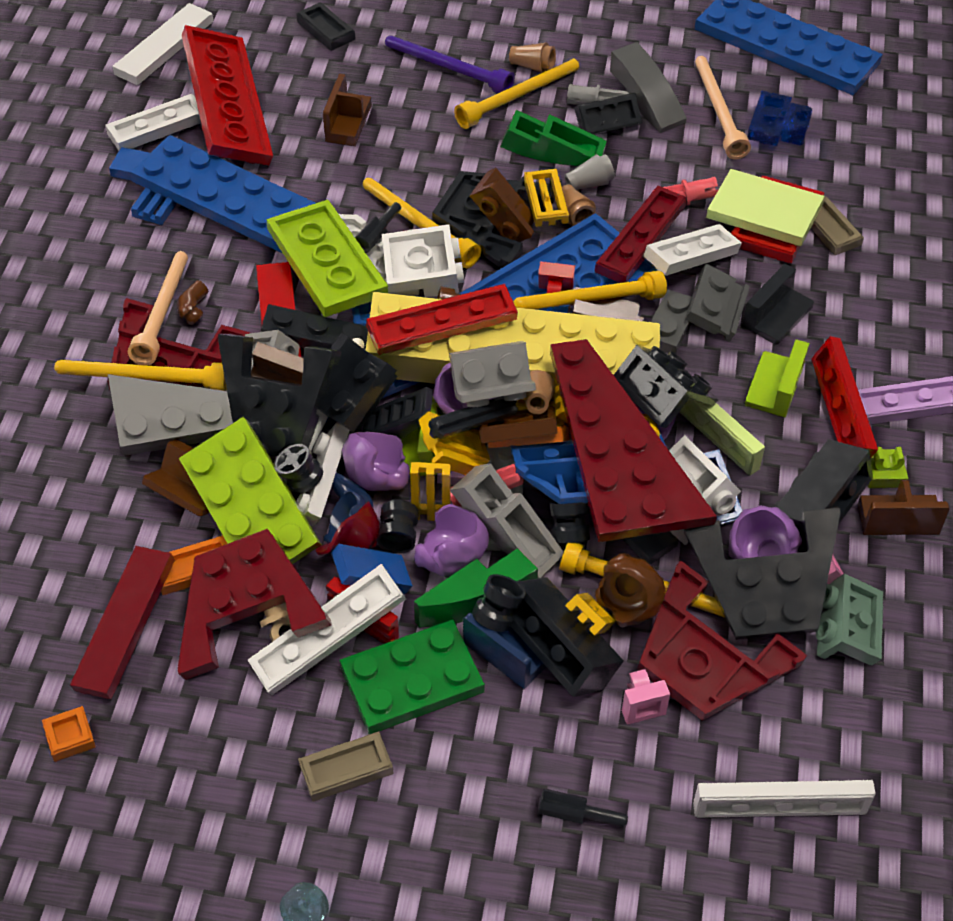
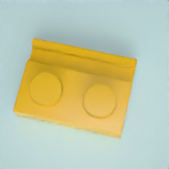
[418,411,491,475]

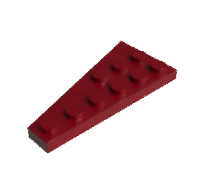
[550,339,717,542]

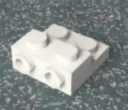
[381,225,465,298]
[669,435,741,545]

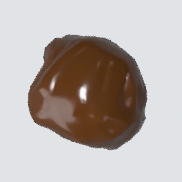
[595,553,666,627]

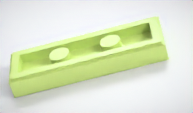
[680,399,765,476]

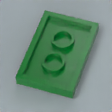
[339,619,485,734]

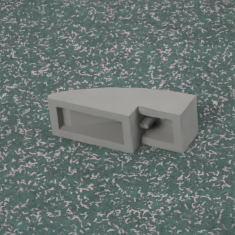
[450,463,564,578]

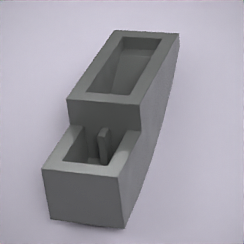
[610,42,687,133]

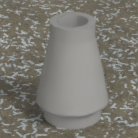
[564,154,615,190]

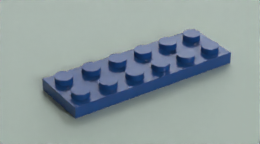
[695,0,883,96]
[131,135,315,253]

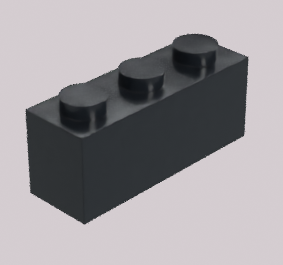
[774,439,873,549]
[510,577,624,697]

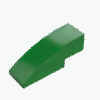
[500,110,607,166]
[414,548,538,628]

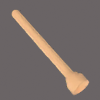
[695,56,751,159]
[128,251,188,365]

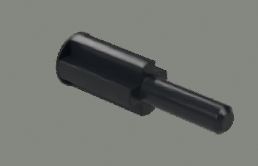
[355,202,402,253]
[538,788,628,827]

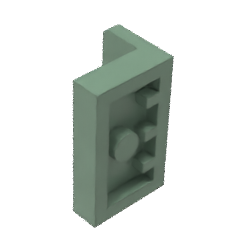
[816,573,883,666]

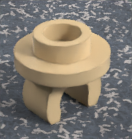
[260,603,291,642]

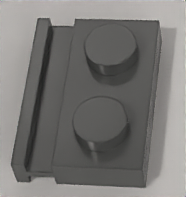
[685,264,750,342]

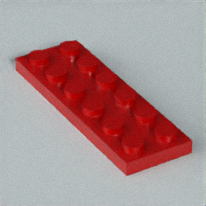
[181,25,273,166]

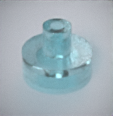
[280,882,329,921]

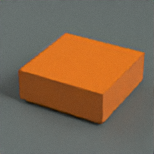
[42,706,96,762]

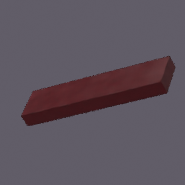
[595,185,687,283]
[70,546,175,700]

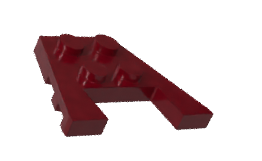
[107,298,250,390]
[178,528,332,680]
[636,560,808,721]

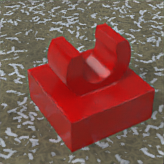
[538,261,575,293]

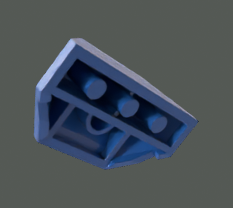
[511,433,666,504]

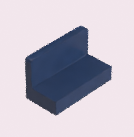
[463,613,546,689]

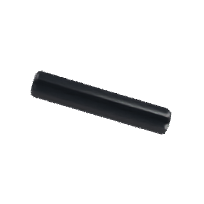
[428,396,518,439]

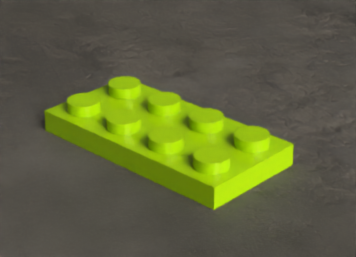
[266,200,388,317]
[179,417,322,563]

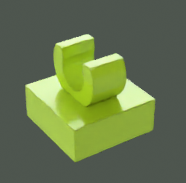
[867,447,908,488]

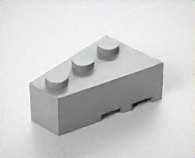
[108,374,233,456]

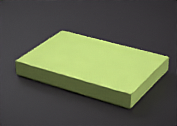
[706,169,824,246]

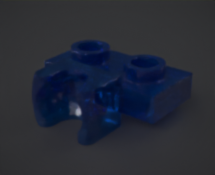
[747,90,813,146]

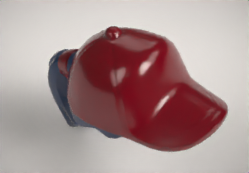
[315,472,380,555]

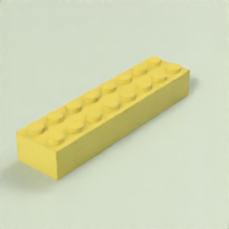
[366,292,660,386]

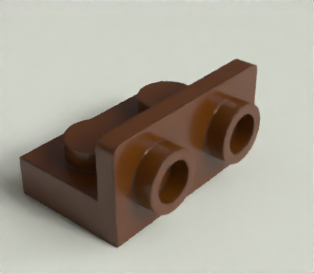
[470,168,534,242]

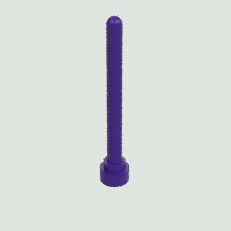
[385,35,515,94]

